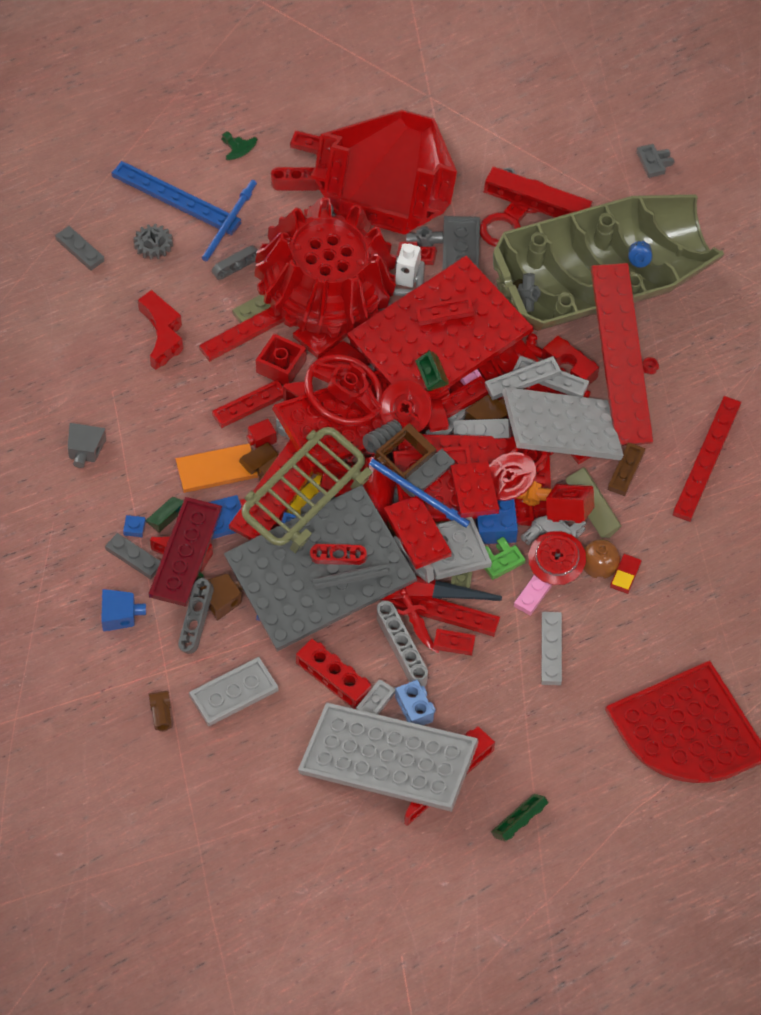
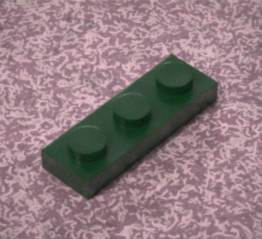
[491,793,549,842]

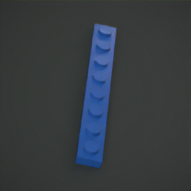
[112,161,241,235]

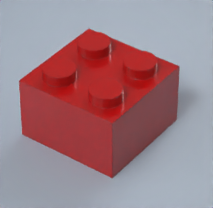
[256,333,306,385]

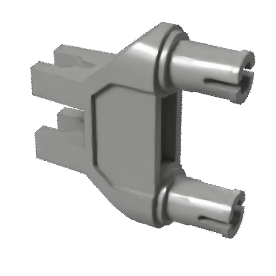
[521,516,586,560]

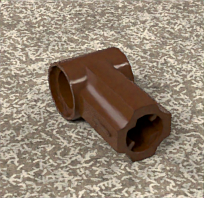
[149,690,172,732]

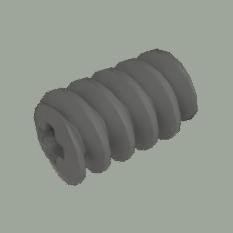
[363,420,402,454]

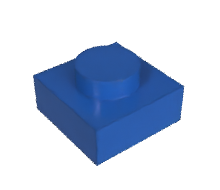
[123,515,146,537]

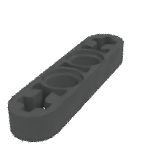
[178,578,214,654]

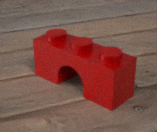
[542,336,599,385]

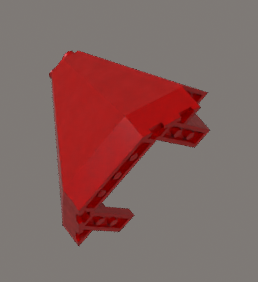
[310,110,457,235]

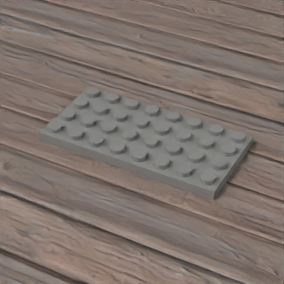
[298,702,478,812]

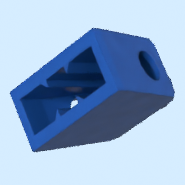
[102,589,146,632]

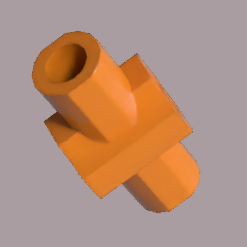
[517,481,552,506]

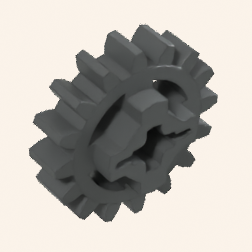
[133,224,173,260]

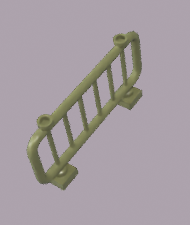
[242,427,373,554]

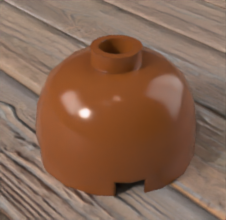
[583,539,620,579]

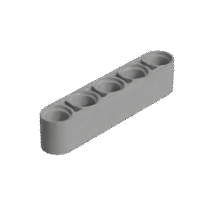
[377,601,428,687]

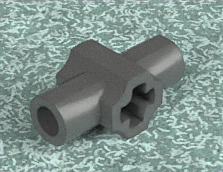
[406,226,443,247]
[517,273,541,312]

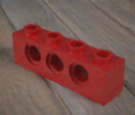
[296,639,371,709]

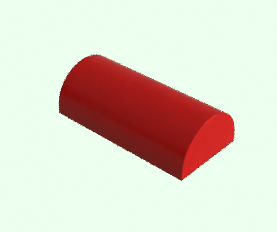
[361,457,396,526]

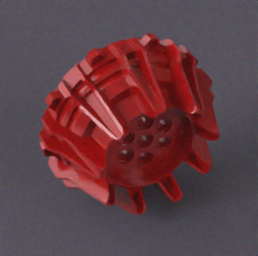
[254,197,397,337]

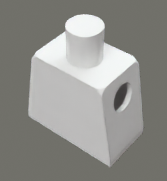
[395,244,421,288]

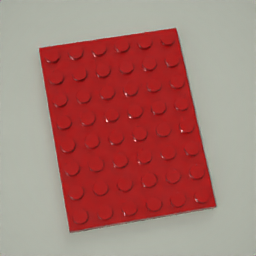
[347,256,533,407]

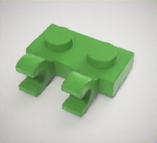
[484,537,526,580]

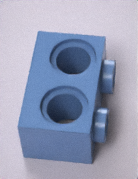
[395,680,436,725]

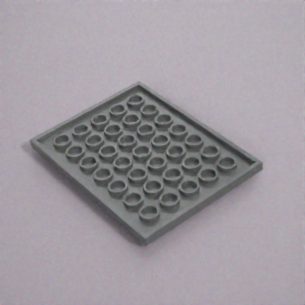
[224,485,417,651]

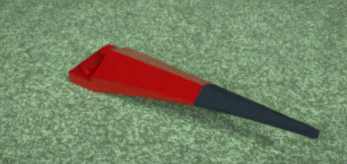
[380,575,502,601]

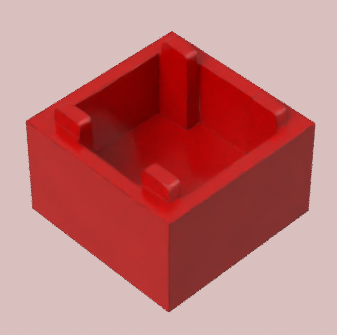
[546,484,594,523]

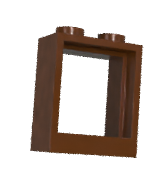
[375,423,436,479]

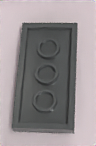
[442,216,480,271]

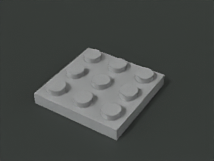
[432,517,492,580]

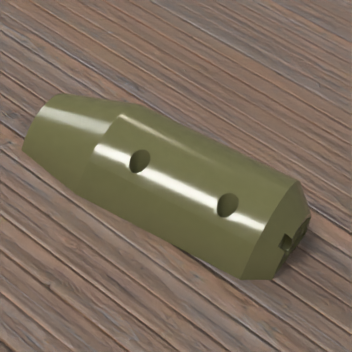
[493,194,724,331]

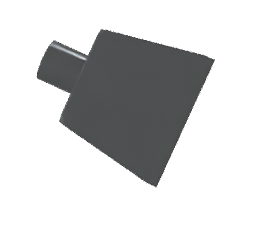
[68,423,106,468]

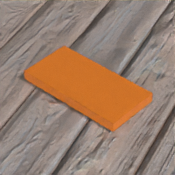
[175,443,258,493]

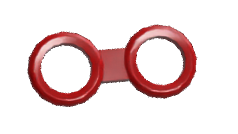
[480,179,546,247]

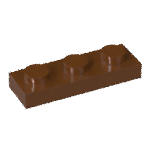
[607,442,646,496]

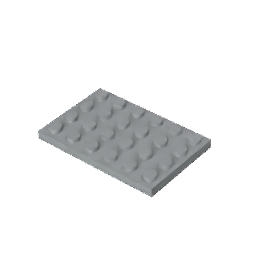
[502,387,624,460]

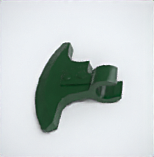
[221,131,258,160]

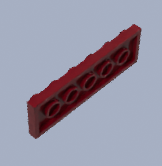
[148,497,222,607]

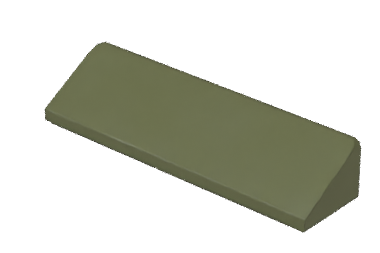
[565,467,622,538]

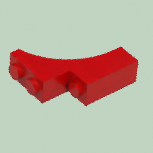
[138,290,183,370]

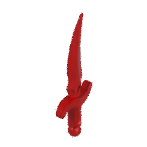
[397,588,439,653]

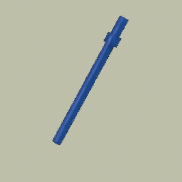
[202,180,257,262]
[369,458,470,528]

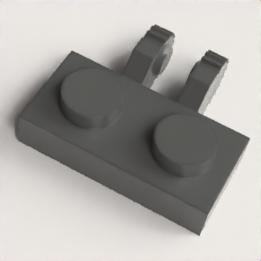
[636,144,675,178]

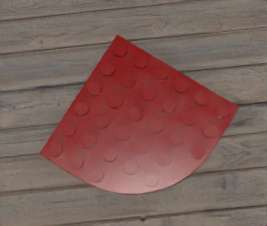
[605,660,761,783]

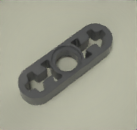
[212,245,258,280]

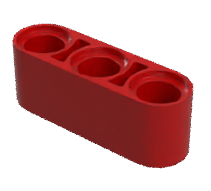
[271,167,320,191]

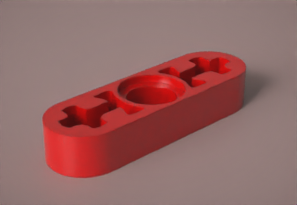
[310,544,367,565]

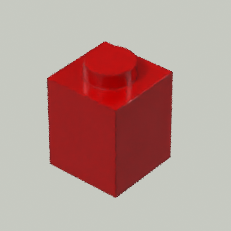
[246,419,277,449]

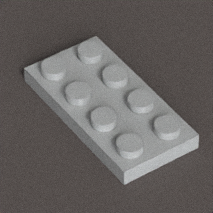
[189,657,279,727]

